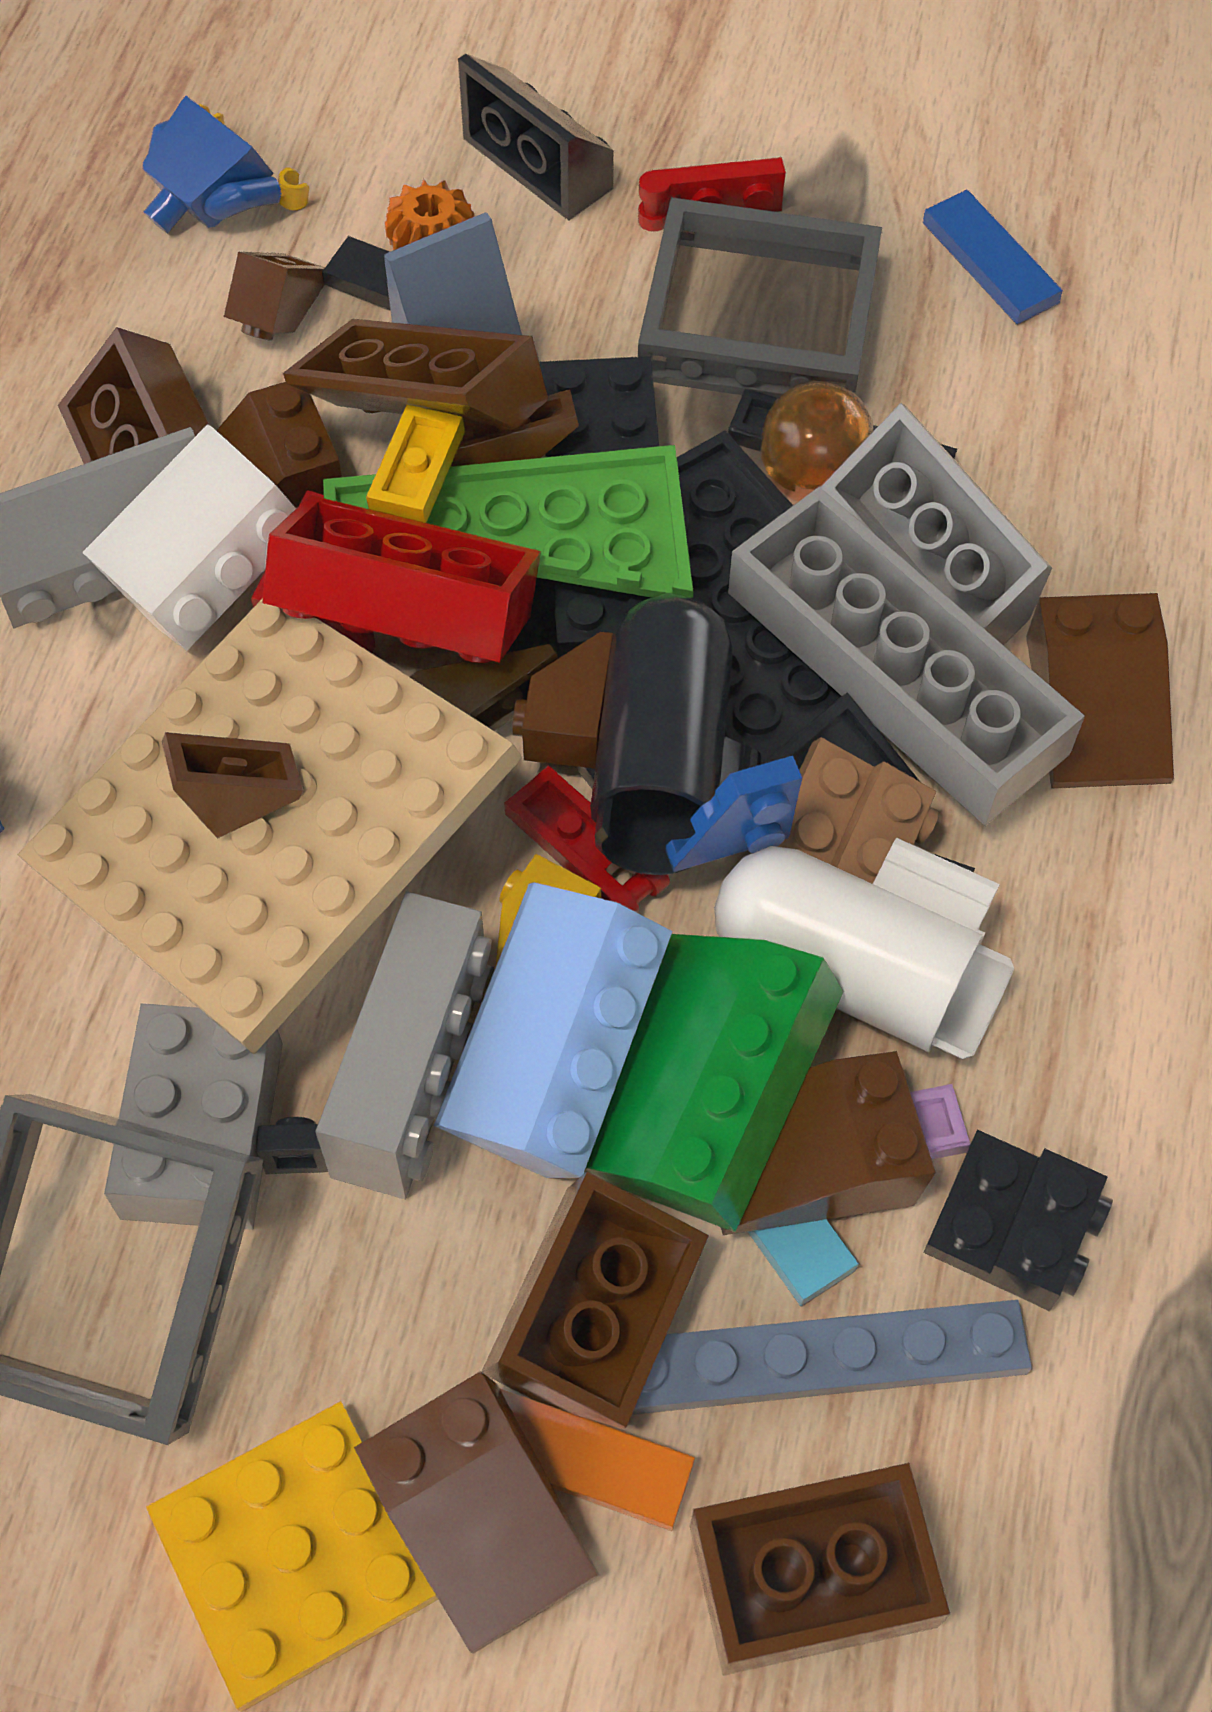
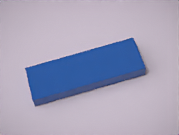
[923,189,1063,325]

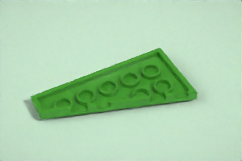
[323,445,693,598]

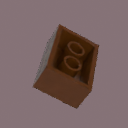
[690,1463,950,1676]

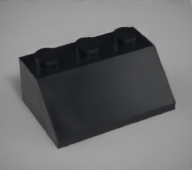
[458,53,614,221]

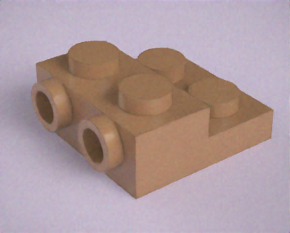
[777,737,938,884]

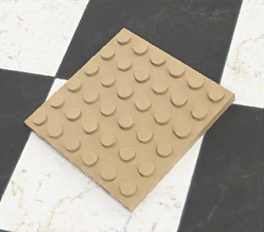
[17,598,522,1054]

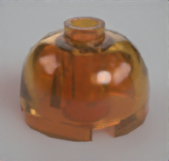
[761,380,874,492]

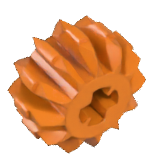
[385,178,475,250]

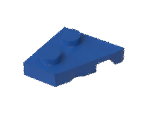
[665,756,802,872]

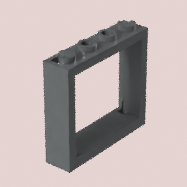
[638,197,882,411]
[0,1094,264,1445]

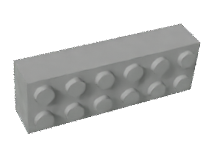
[728,487,1085,826]

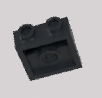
[923,1129,1113,1311]

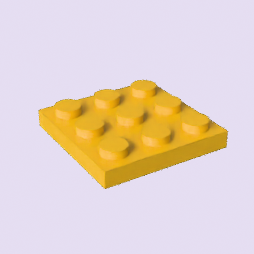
[146,1401,438,1712]

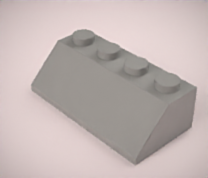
[821,403,1052,645]
[0,427,195,629]

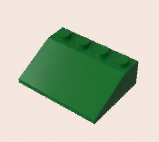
[583,934,844,1232]

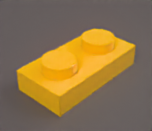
[366,404,465,523]

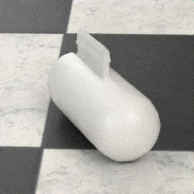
[714,838,1014,1060]

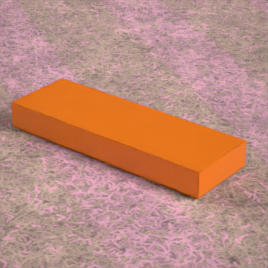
[500,1389,695,1531]

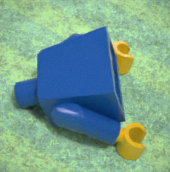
[142,96,309,234]

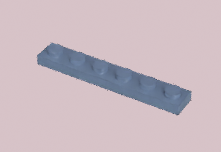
[632,1300,1032,1415]

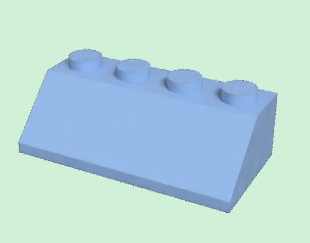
[434,882,672,1178]

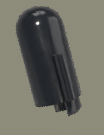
[590,593,761,875]

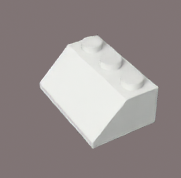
[82,424,296,651]

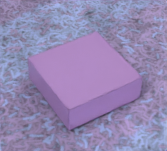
[910,1084,970,1159]

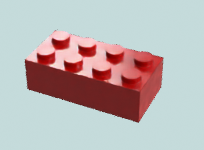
[262,495,541,663]

